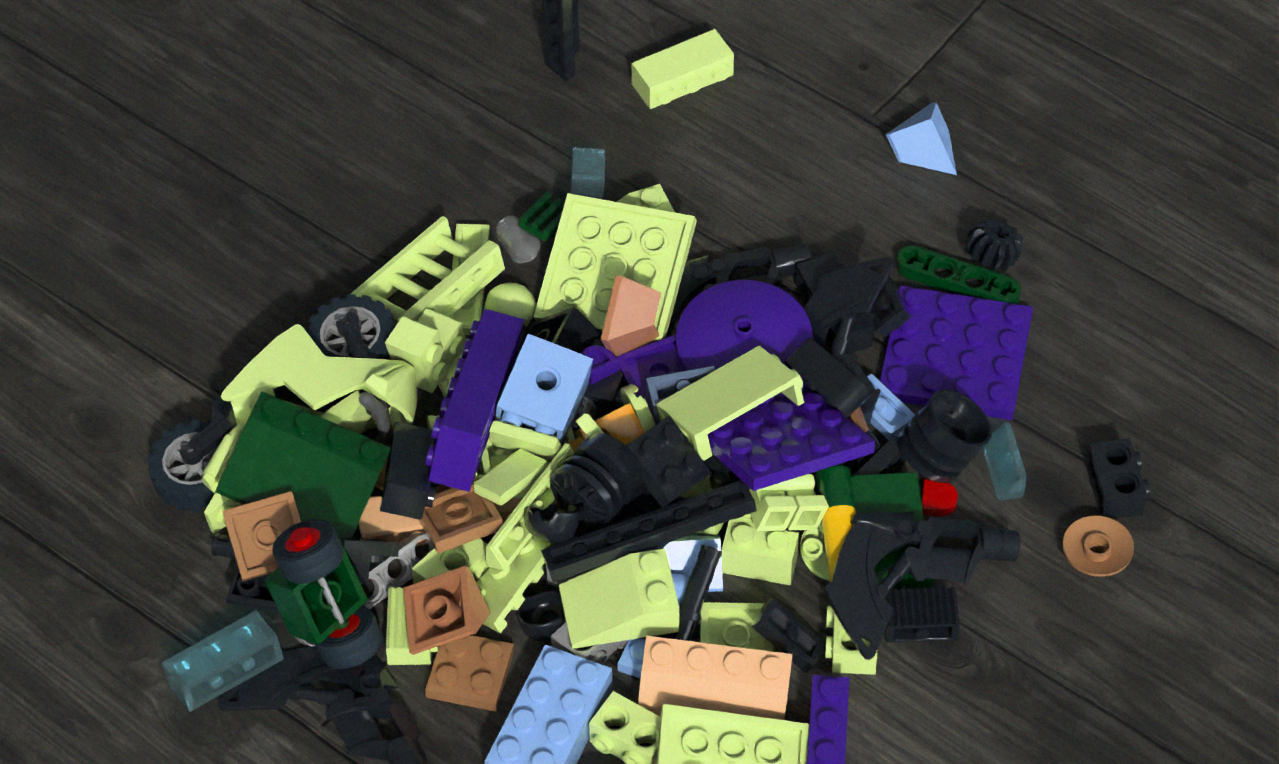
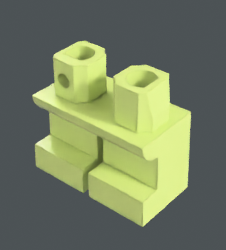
[749,474,829,531]

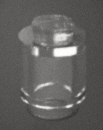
[496,216,540,264]

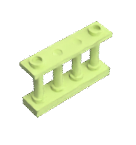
[351,216,505,322]

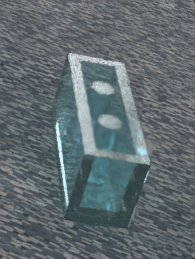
[162,611,284,712]

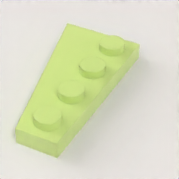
[476,507,566,633]

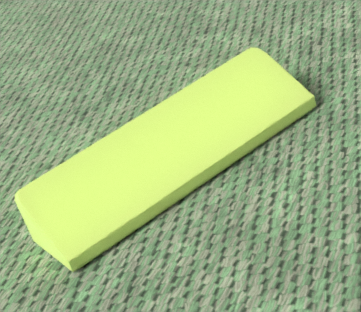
[486,443,574,571]

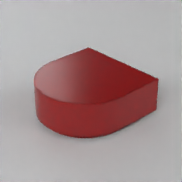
[922,479,958,516]

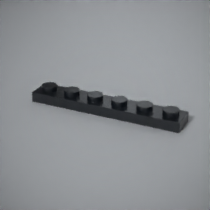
[541,480,757,582]

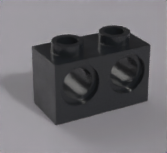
[1086,438,1150,519]

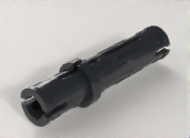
[668,545,722,641]

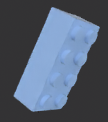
[484,645,613,764]

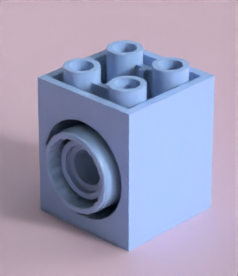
[495,334,593,447]

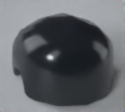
[524,503,582,544]
[515,591,566,642]

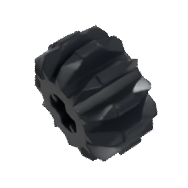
[965,217,1023,271]

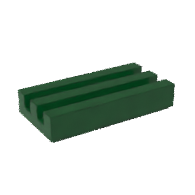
[518,192,564,241]

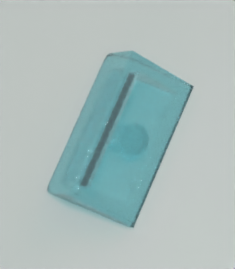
[983,422,1027,501]

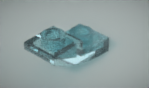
[571,147,605,200]

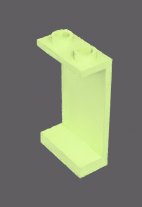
[656,346,804,461]

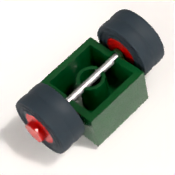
[264,519,383,669]

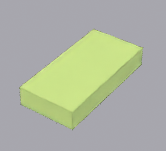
[489,420,562,462]
[474,448,547,506]

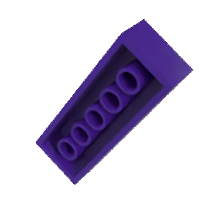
[425,309,524,492]

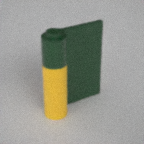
[816,463,933,590]

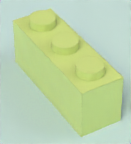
[632,29,734,109]

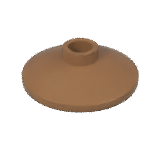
[1063,516,1134,577]

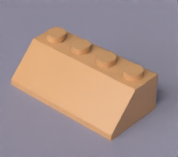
[638,636,792,720]

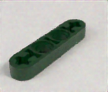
[896,246,1021,304]

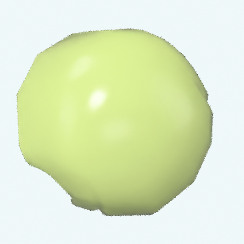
[483,282,536,326]

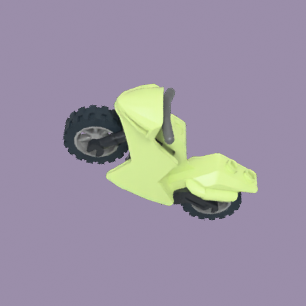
[147,294,417,534]

